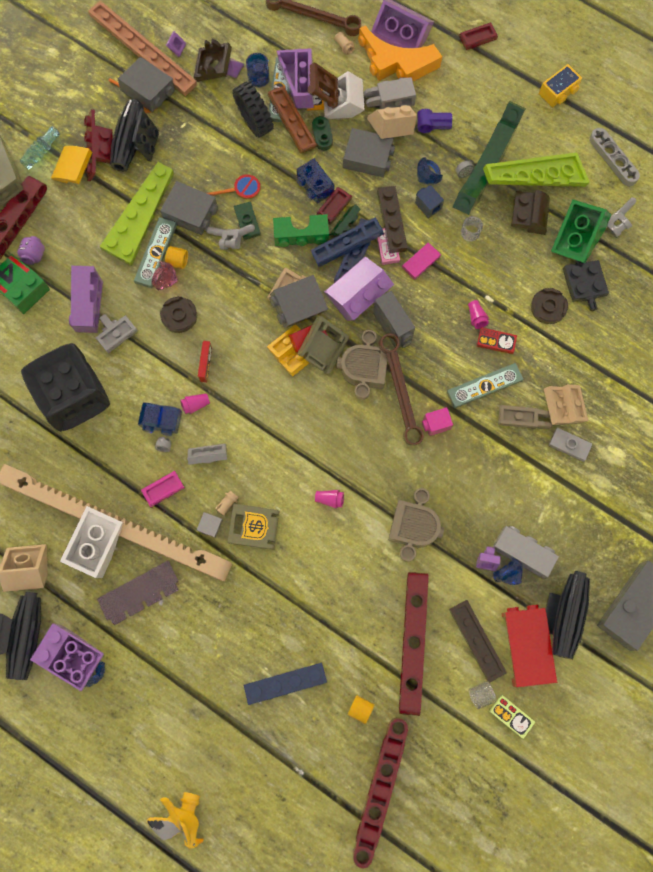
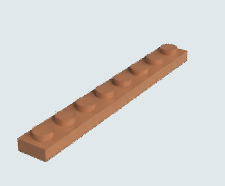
[88,0,197,96]

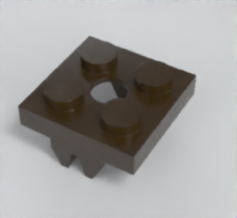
[193,39,232,82]

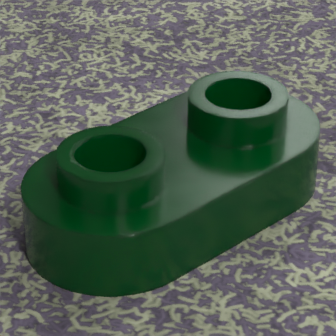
[312,116,333,151]

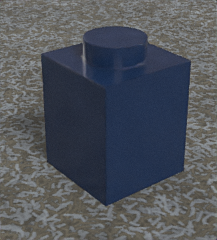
[415,184,444,219]

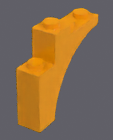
[358,25,442,81]

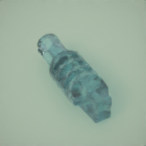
[20,126,60,170]

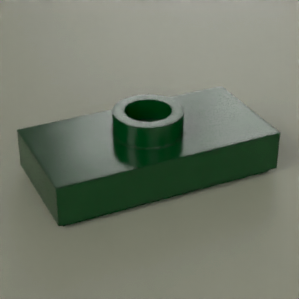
[234,201,261,240]

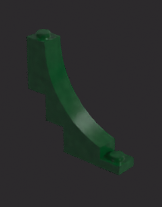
[453,101,526,215]

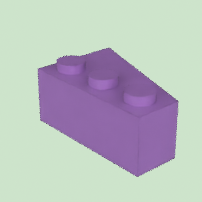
[277,49,314,109]
[69,266,103,333]

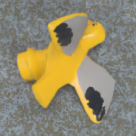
[147,792,204,849]

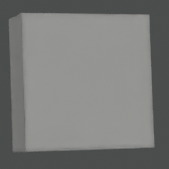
[197,512,222,538]

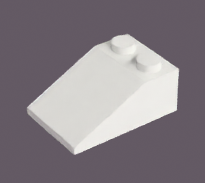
[60,506,123,578]

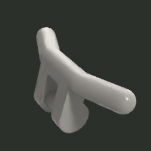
[606,197,636,238]
[206,224,255,250]

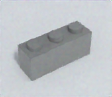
[493,526,559,579]

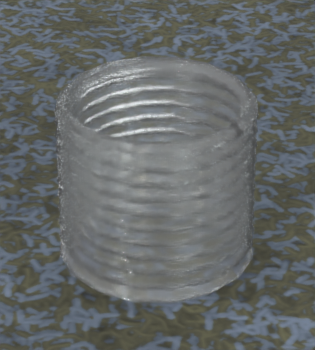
[461,216,483,242]
[468,681,496,710]

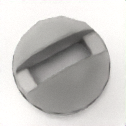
[155,437,171,452]

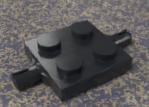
[563,260,609,311]

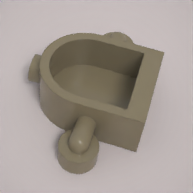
[337,330,389,400]
[388,488,444,562]

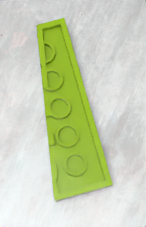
[483,152,590,187]
[100,162,174,266]

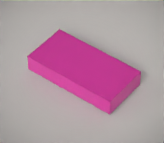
[402,243,441,280]
[141,471,185,507]

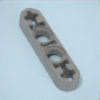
[590,128,640,186]

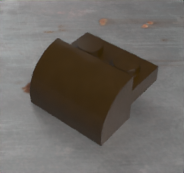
[511,190,550,235]

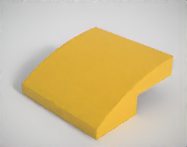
[51,146,92,184]
[267,324,309,377]

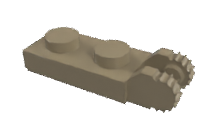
[498,405,552,429]

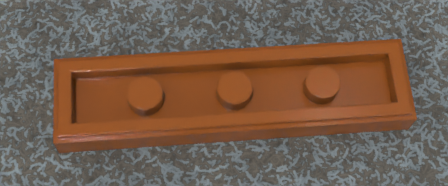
[268,86,317,154]

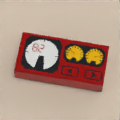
[477,327,517,354]
[198,341,212,383]

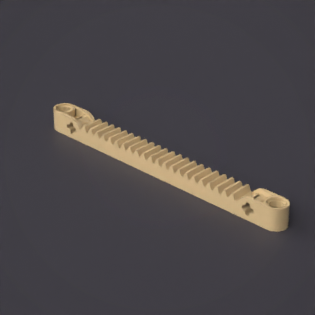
[0,464,233,582]

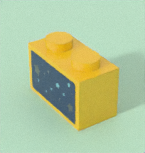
[539,64,582,108]

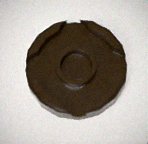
[530,288,568,324]
[160,296,198,333]

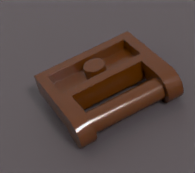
[307,62,338,109]

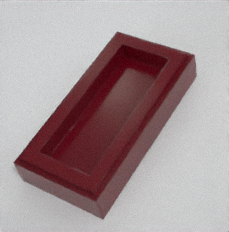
[459,22,498,50]
[317,187,352,225]

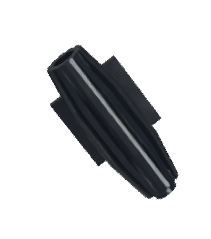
[110,99,159,172]
[546,571,590,660]
[0,592,41,680]

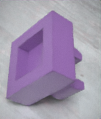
[476,546,500,571]

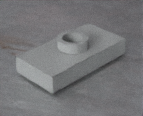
[548,428,592,462]
[187,444,227,465]

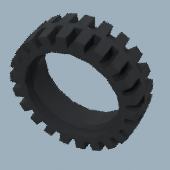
[232,81,274,138]

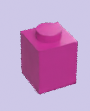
[422,407,453,436]

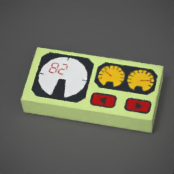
[489,695,535,739]

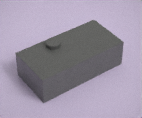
[597,560,653,651]

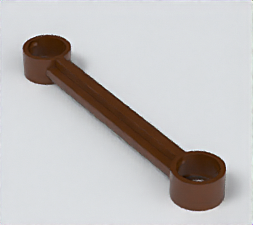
[266,0,361,36]
[379,333,424,446]

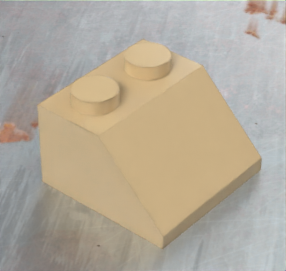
[367,105,417,139]
[0,544,48,592]

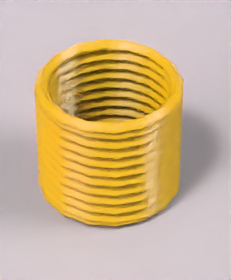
[165,246,188,269]
[347,695,375,724]

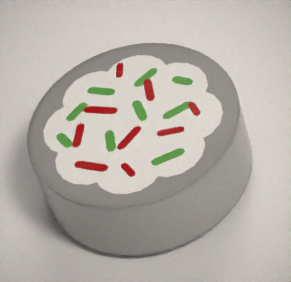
[455,161,474,178]

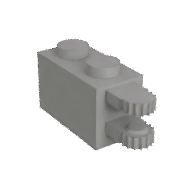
[364,77,416,109]

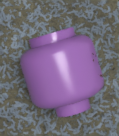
[17,236,45,265]

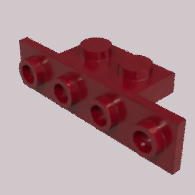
[84,109,113,181]

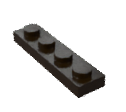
[377,186,408,253]
[449,600,507,683]

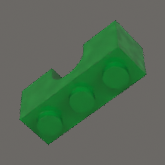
[273,214,329,247]

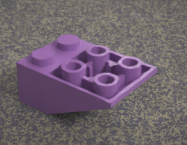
[30,623,104,691]

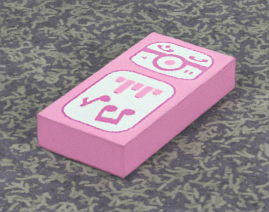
[377,228,400,265]

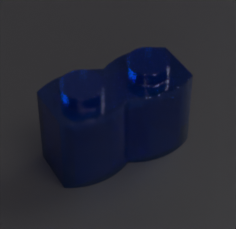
[138,402,182,436]

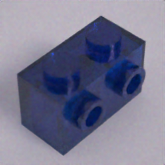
[296,158,335,204]

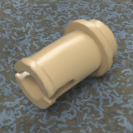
[334,32,354,54]
[215,491,239,516]

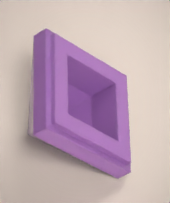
[166,31,186,57]
[227,58,244,78]

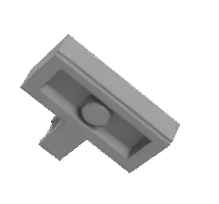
[95,314,138,353]

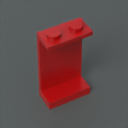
[501,605,557,687]

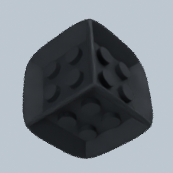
[21,343,110,432]

